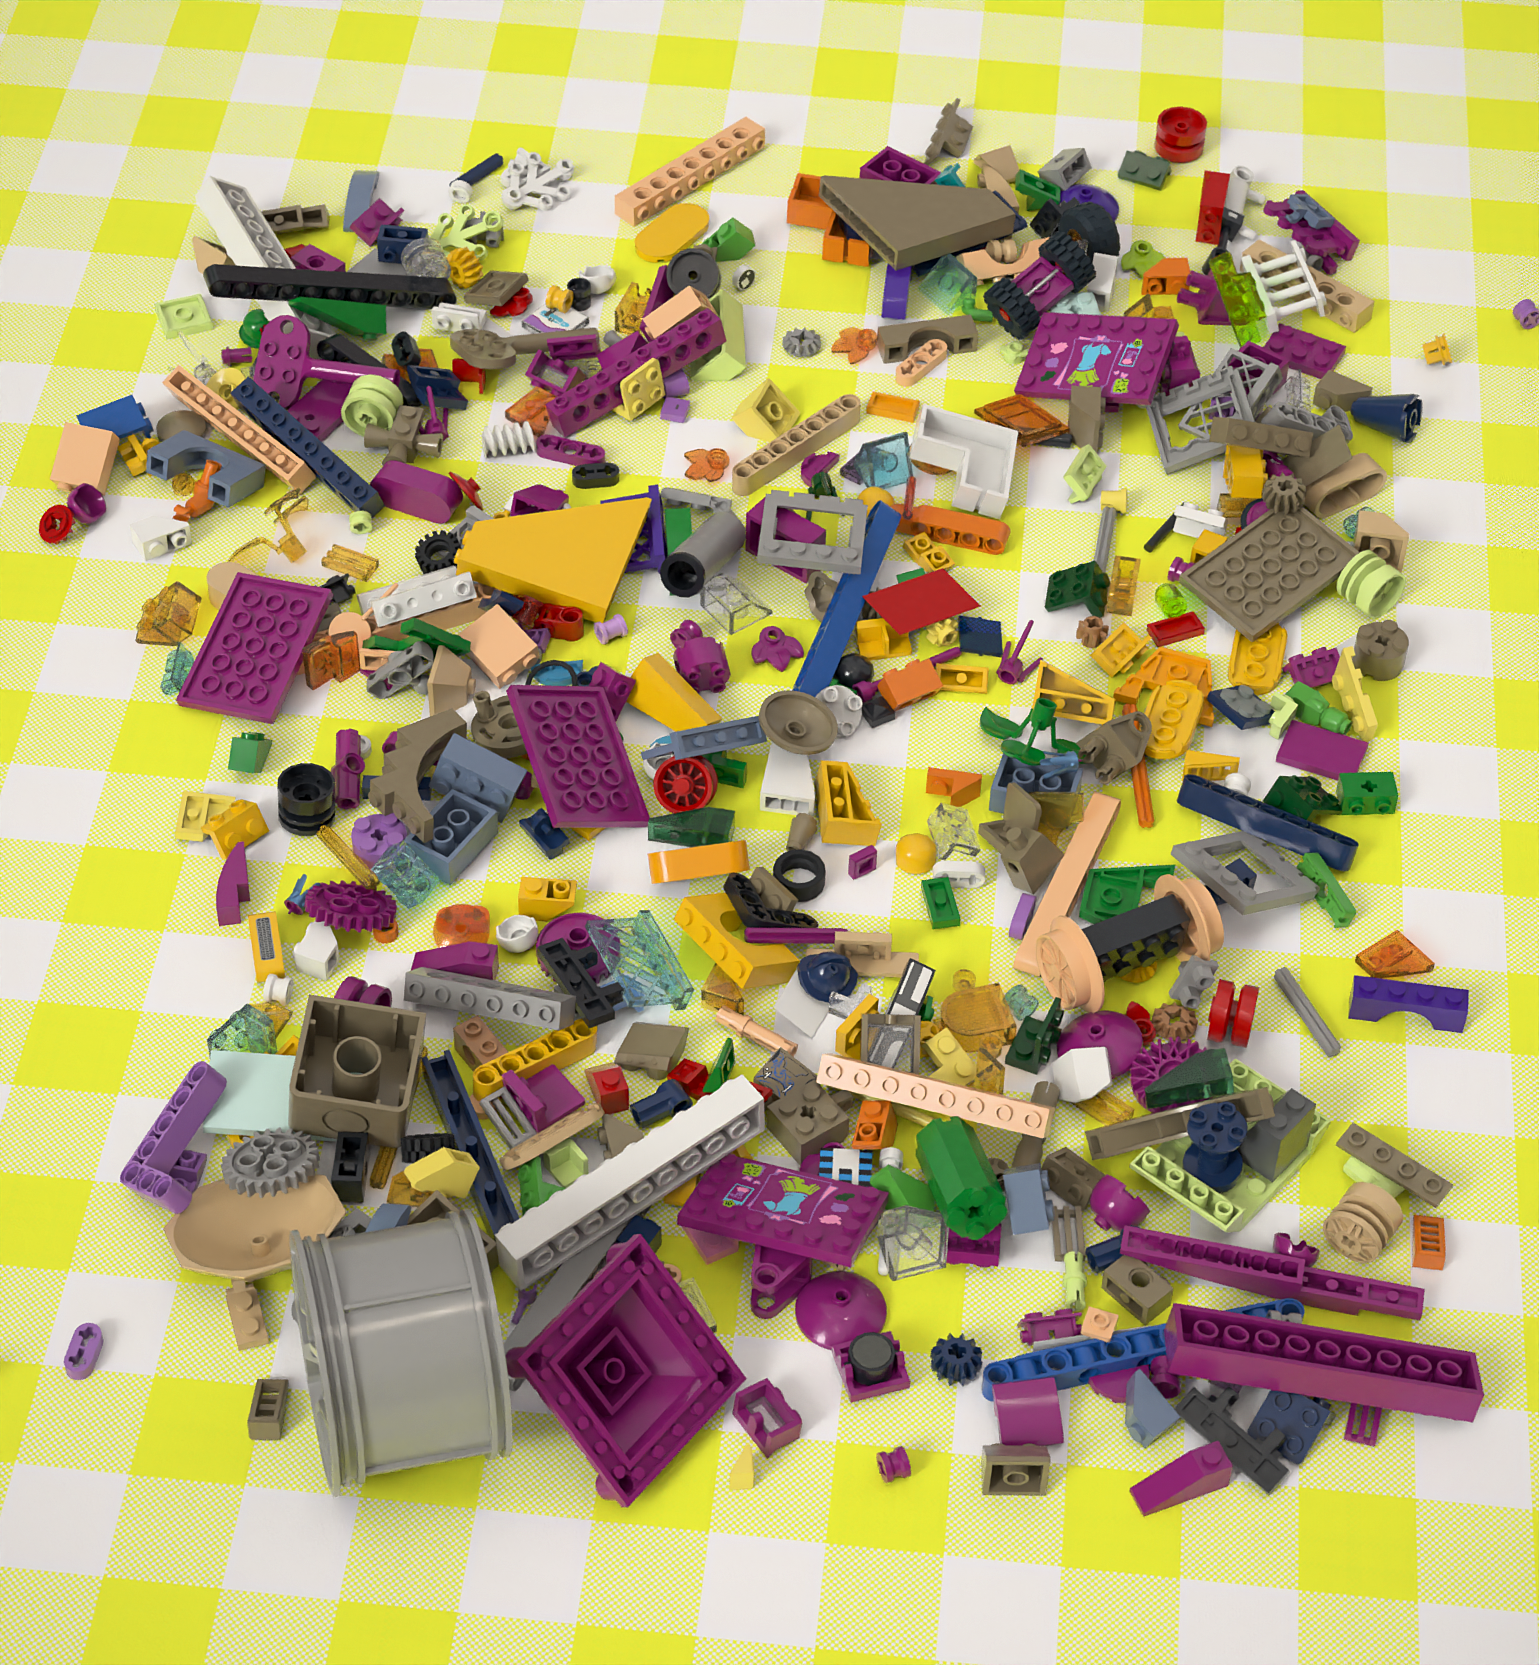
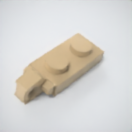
[226,1279,269,1351]

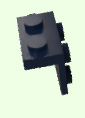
[1248,1390,1336,1465]

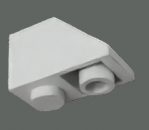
[1087,253,1118,311]
[130,516,192,561]
[293,921,340,981]

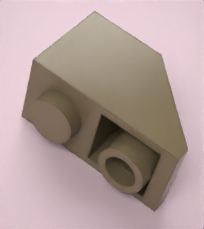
[597,1114,644,1160]

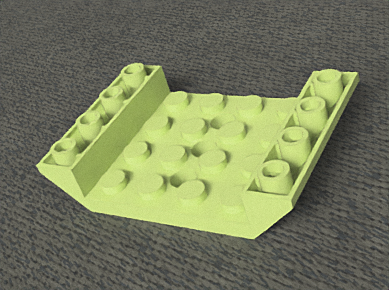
[1130,1058,1331,1232]

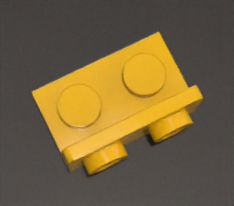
[835,994,880,1060]

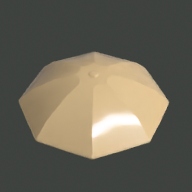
[163,1174,346,1282]

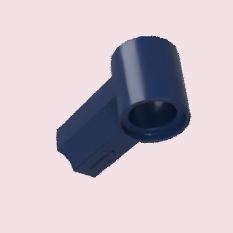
[630,1079,693,1128]
[1085,1225,1140,1273]

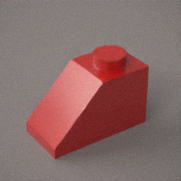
[585,1062,629,1115]

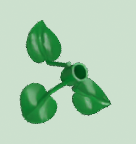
[980,698,1087,766]

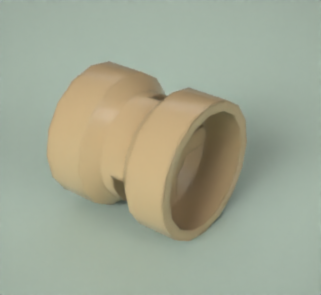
[986,240,1017,263]

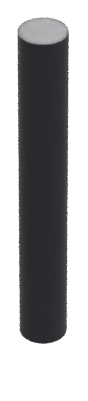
[1144,502,1184,553]

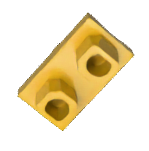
[118,434,160,477]

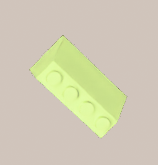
[690,289,746,381]

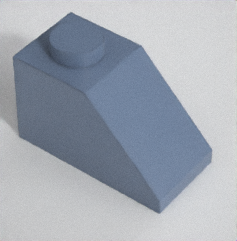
[1125,1369,1180,1449]

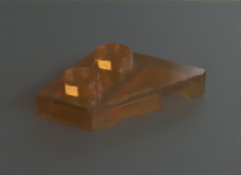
[505,386,556,437]

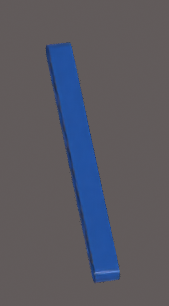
[792,500,901,697]

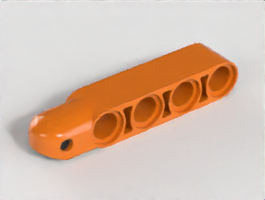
[890,503,1011,555]

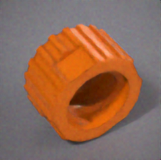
[373,919,399,944]

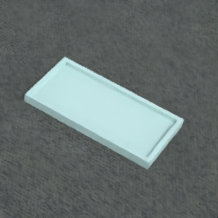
[203,1050,362,1142]

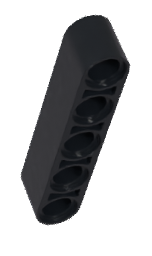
[317,334,422,407]

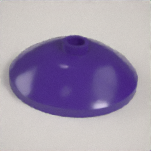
[1058,184,1119,222]

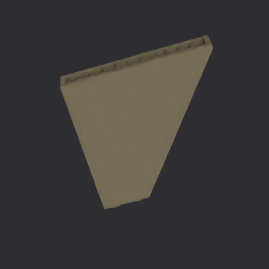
[819,175,1015,271]

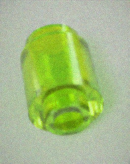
[1155,583,1187,618]

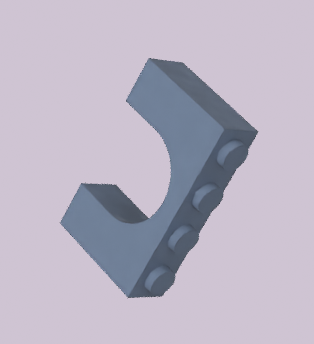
[146,430,266,508]

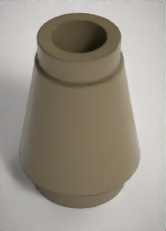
[786,813,817,851]

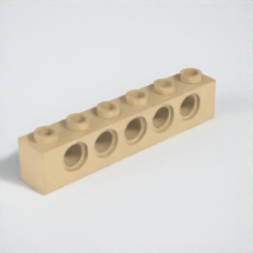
[1240,239,1374,333]

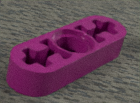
[536,435,605,466]

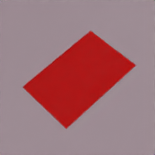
[862,568,981,635]

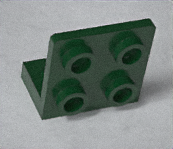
[1005,997,1064,1075]

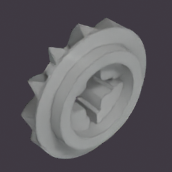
[783,328,821,357]

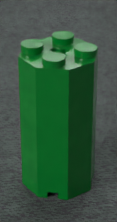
[916,1116,1007,1240]

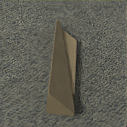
[261,204,329,235]

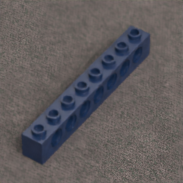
[230,376,385,518]

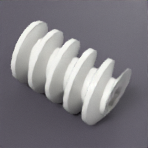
[482,421,535,458]

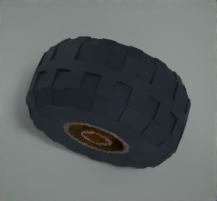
[1058,202,1121,263]

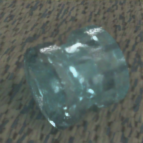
[1002,984,1039,1021]

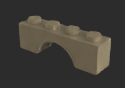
[877,315,978,364]
[1209,417,1313,458]

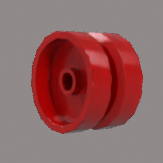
[1154,106,1207,163]
[1207,979,1259,1048]

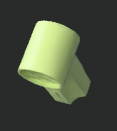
[1343,1156,1405,1199]

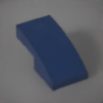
[478,590,524,616]

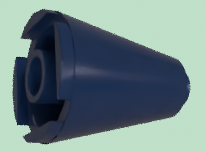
[1351,394,1422,443]

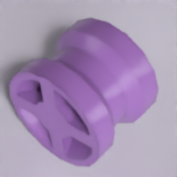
[1512,299,1539,329]

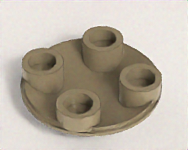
[156,410,207,441]

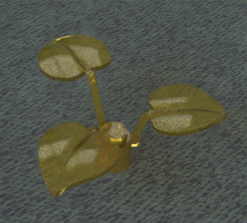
[227,488,309,563]

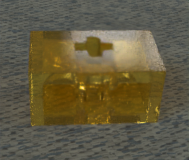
[1106,555,1141,616]

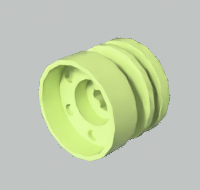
[1336,550,1406,619]

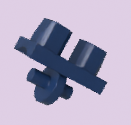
[519,808,570,860]

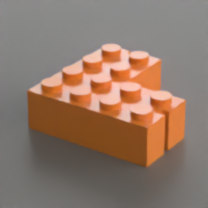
[787,173,874,267]

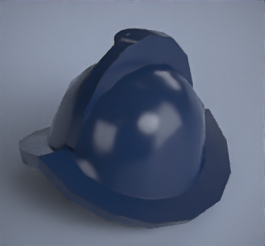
[797,951,858,1003]

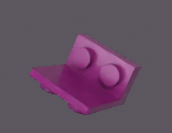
[502,1064,585,1133]

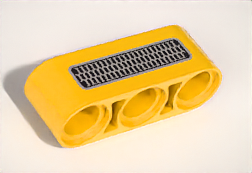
[248,911,285,983]

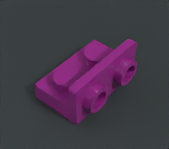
[349,198,405,247]
[1282,647,1340,689]

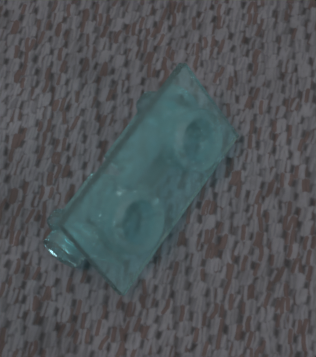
[160,642,194,695]

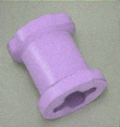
[594,614,628,645]

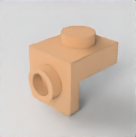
[1081,1306,1119,1342]

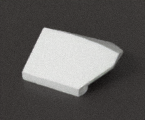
[1052,1047,1113,1103]

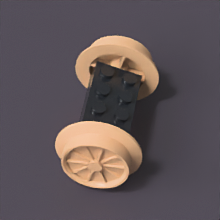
[1035,874,1224,1013]

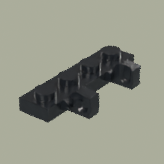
[537,938,624,1028]
[1174,1386,1290,1496]

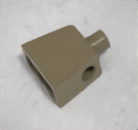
[1001,827,1064,894]

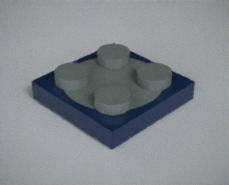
[1206,685,1275,730]

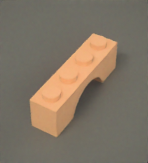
[956,237,1050,287]

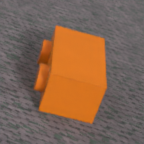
[877,659,943,712]

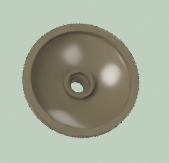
[759,690,838,755]

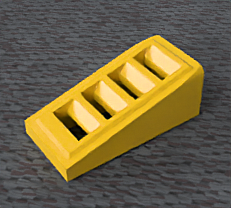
[1182,750,1240,781]

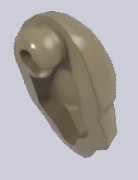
[804,571,838,622]

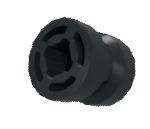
[567,278,591,312]

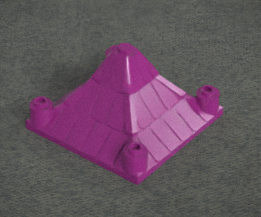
[505,1234,747,1507]

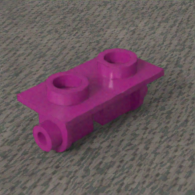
[1017,1309,1082,1346]

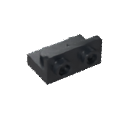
[1030,197,1081,239]

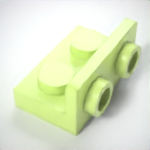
[1063,444,1107,504]

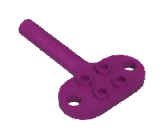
[253,315,400,410]

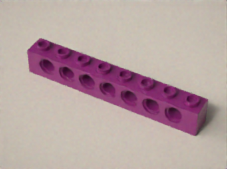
[545,308,727,438]

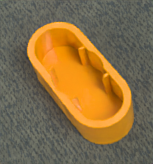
[647,840,750,884]

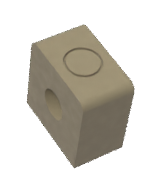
[288,994,426,1148]

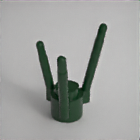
[806,472,844,521]

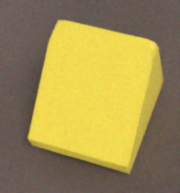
[729,1445,755,1490]

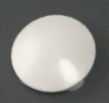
[815,685,862,738]

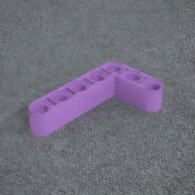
[120,1061,227,1214]

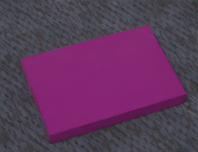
[1275,720,1369,781]

